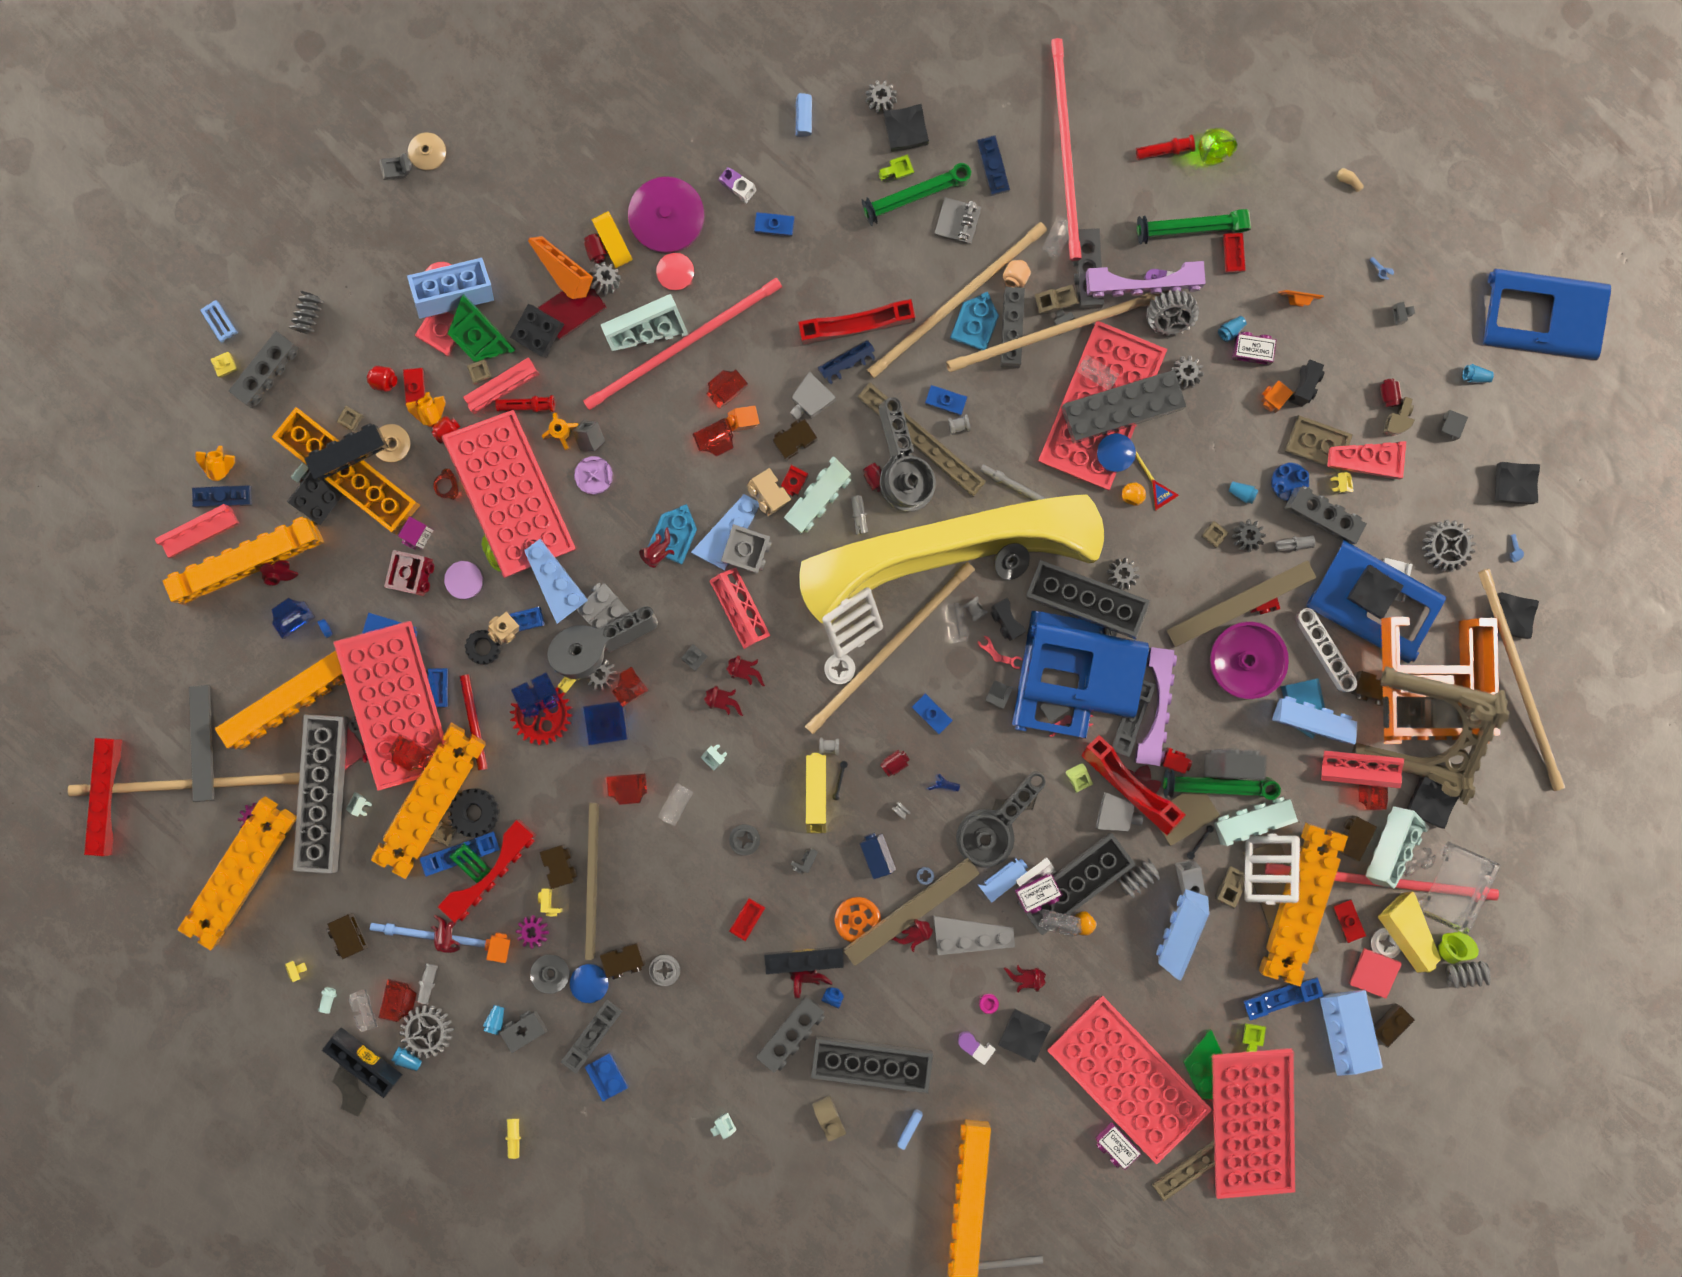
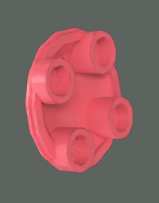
[656,253,694,290]

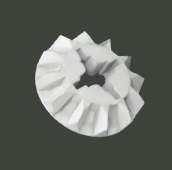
[825,654,855,684]
[1371,928,1401,958]

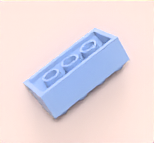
[407,258,494,319]
[1272,696,1357,744]
[1156,889,1209,980]
[1320,990,1383,1076]

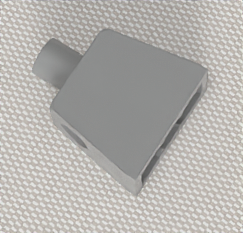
[790,372,836,420]
[1095,792,1144,831]
[1175,859,1206,896]

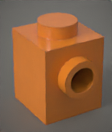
[1261,380,1294,413]
[727,406,760,432]
[484,932,511,963]

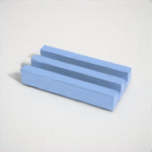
[200,300,238,343]
[897,1109,923,1150]

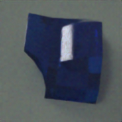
[271,598,316,639]

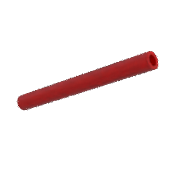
[459,674,488,771]

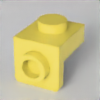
[538,888,563,916]

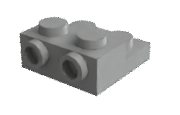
[721,524,772,573]
[576,583,631,629]

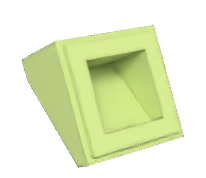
[1066,763,1093,793]

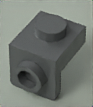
[379,153,411,180]

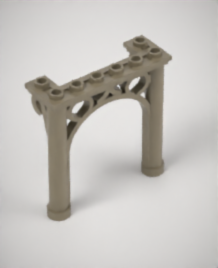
[1351,666,1509,805]

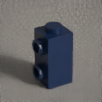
[860,832,896,880]

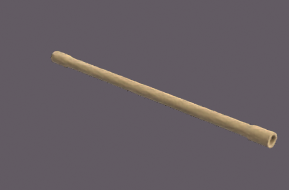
[867,222,1047,378]
[946,293,1160,373]
[805,562,975,734]
[1478,569,1565,791]
[68,772,300,797]

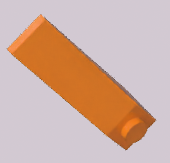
[528,236,593,299]

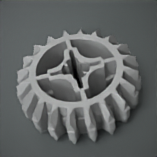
[1146,289,1199,337]
[1422,520,1476,572]
[399,1005,453,1058]

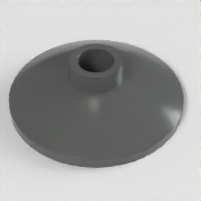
[994,543,1030,580]
[530,954,570,994]

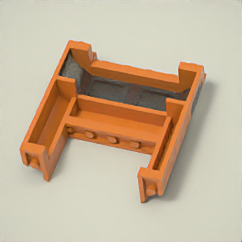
[1381,617,1500,744]

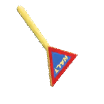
[1135,452,1179,511]

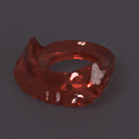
[433,468,458,500]

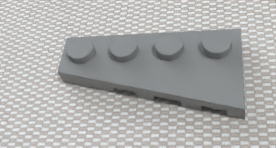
[934,916,1015,955]

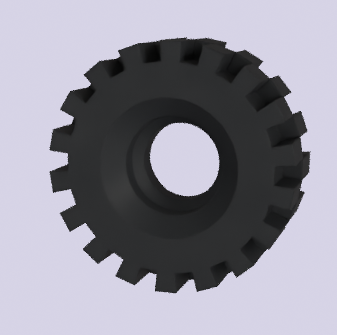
[448,788,500,837]

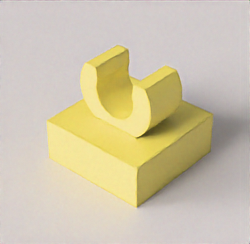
[211,352,237,378]
[1331,472,1354,493]
[285,961,307,983]

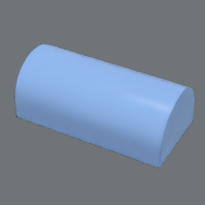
[796,93,812,136]

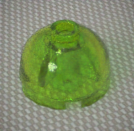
[1198,128,1238,165]

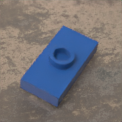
[754,212,794,237]
[925,385,967,416]
[509,607,545,631]
[428,668,448,707]
[912,693,953,734]

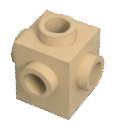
[488,612,519,645]

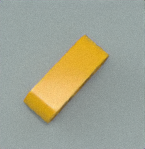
[592,211,633,268]

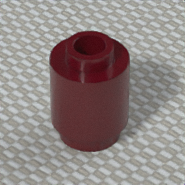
[584,233,608,264]
[1380,378,1402,408]
[862,463,882,492]
[880,750,910,777]

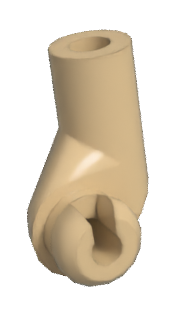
[1337,168,1364,192]

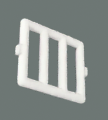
[822,587,883,658]
[1244,834,1300,905]

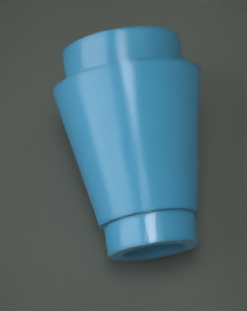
[1218,316,1247,342]
[1462,364,1494,383]
[1228,481,1259,504]
[483,1005,505,1035]
[391,1047,422,1071]

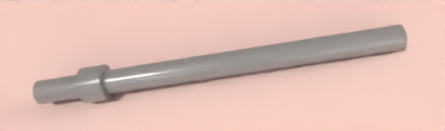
[980,464,1047,501]

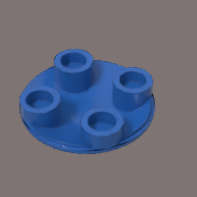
[1097,434,1136,472]
[1271,463,1309,501]
[570,964,609,1003]

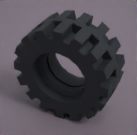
[465,630,501,665]

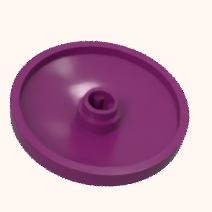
[628,177,705,254]
[1210,622,1289,699]

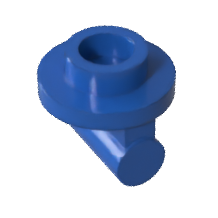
[821,987,844,1009]

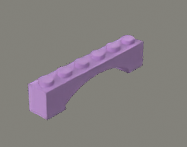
[1086,261,1206,298]
[1134,647,1177,766]

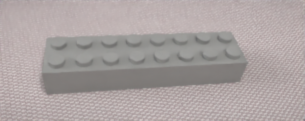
[293,714,348,873]

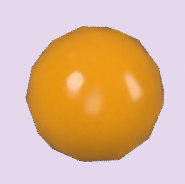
[1121,482,1146,506]
[1072,911,1097,936]

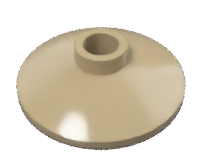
[408,133,446,171]
[375,424,411,463]

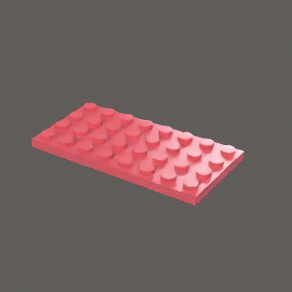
[1038,321,1167,491]
[442,410,576,578]
[334,621,446,791]
[1047,995,1212,1165]
[1212,1048,1295,1199]

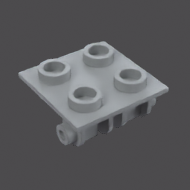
[935,197,981,244]

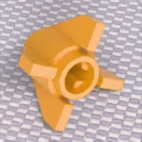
[406,392,446,427]
[542,412,579,451]
[195,445,235,481]

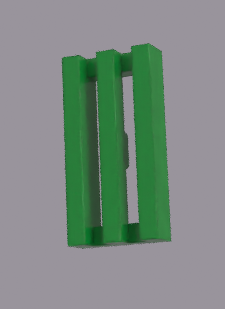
[450,843,491,883]

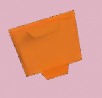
[1279,290,1324,307]

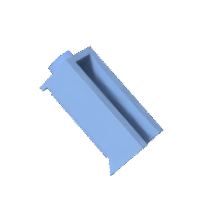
[977,858,1028,902]

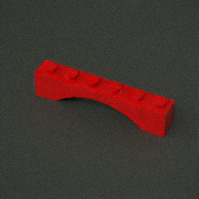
[798,299,915,345]
[1081,735,1186,836]
[84,738,122,856]
[438,819,536,923]

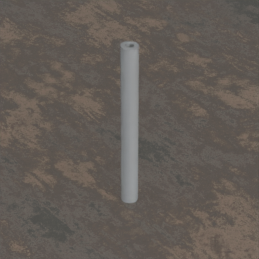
[978,1256,1043,1271]

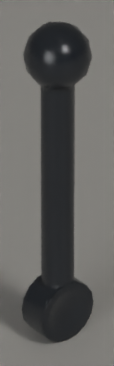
[832,761,848,800]
[1187,825,1214,859]

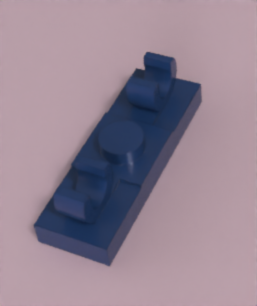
[977,135,1010,196]
[818,340,875,384]
[192,485,252,507]

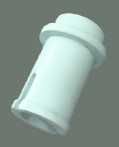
[318,987,337,1014]

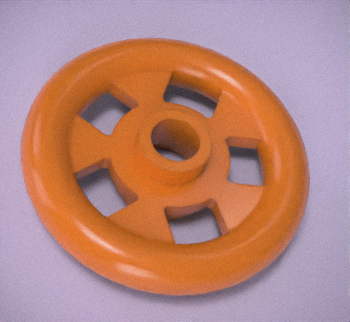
[835,897,881,943]

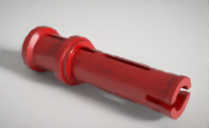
[1136,135,1195,160]
[495,395,555,413]

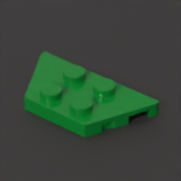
[448,294,515,362]
[1183,1029,1223,1099]

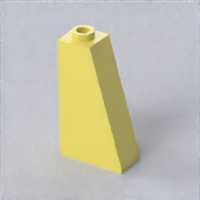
[806,753,826,833]
[1378,891,1441,973]

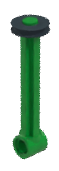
[862,163,971,226]
[1137,209,1251,245]
[1163,769,1281,800]

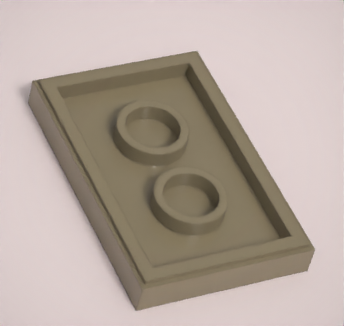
[1285,415,1353,471]
[1160,792,1220,846]

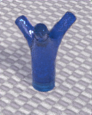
[928,774,960,791]

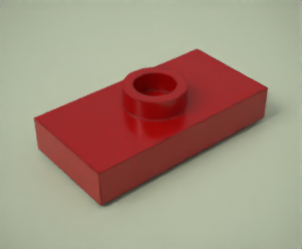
[1223,233,1246,273]
[403,368,425,408]
[729,898,766,941]
[1332,899,1366,943]

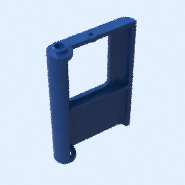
[1483,268,1611,360]
[1306,540,1446,663]
[1012,611,1105,739]
[1022,622,1149,718]

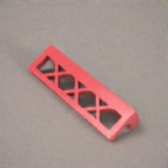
[463,357,540,414]
[155,504,239,558]
[710,567,771,649]
[1321,751,1404,788]

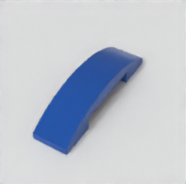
[419,832,500,876]
[1243,977,1324,1021]

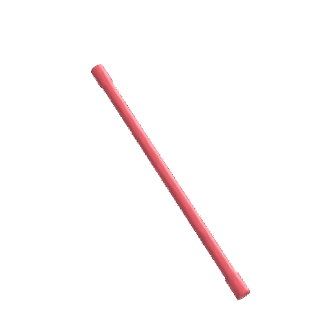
[1051,38,1082,261]
[583,278,782,410]
[1265,863,1499,901]

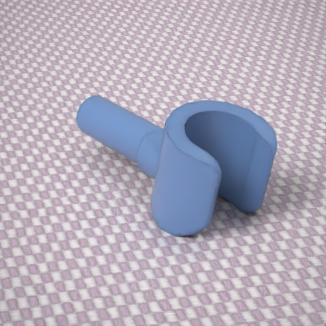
[1370,257,1394,280]
[1510,534,1524,562]

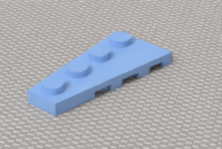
[691,494,759,571]
[524,538,588,624]

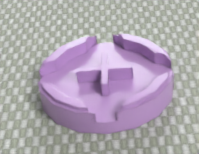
[574,456,613,495]
[444,561,484,599]

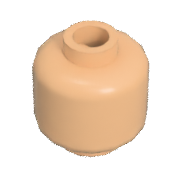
[1003,260,1031,288]

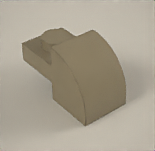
[1035,284,1079,314]
[1383,397,1415,436]
[1215,866,1245,909]
[812,1096,846,1142]

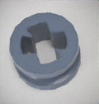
[917,867,934,885]

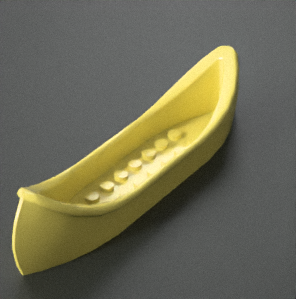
[800,494,1104,624]

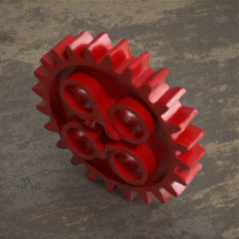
[509,682,573,745]

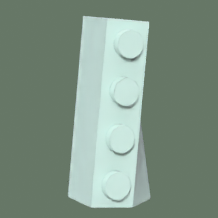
[601,294,689,351]
[784,456,852,534]
[1213,796,1298,846]
[1366,806,1429,889]

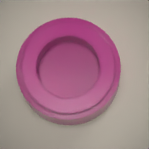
[979,994,999,1014]

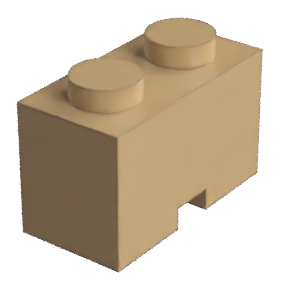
[747,468,791,517]

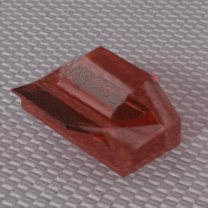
[706,369,748,409]
[692,418,734,456]
[612,667,649,707]
[389,734,433,772]
[607,773,647,805]
[1358,784,1388,810]
[379,979,417,1022]

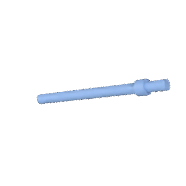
[370,923,486,948]

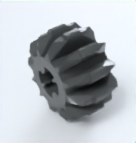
[1232,519,1266,552]

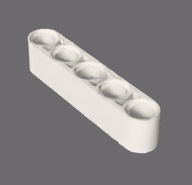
[1295,608,1357,692]

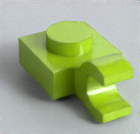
[878,154,914,180]
[1243,1023,1266,1052]

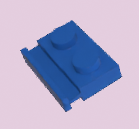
[585,1053,628,1101]

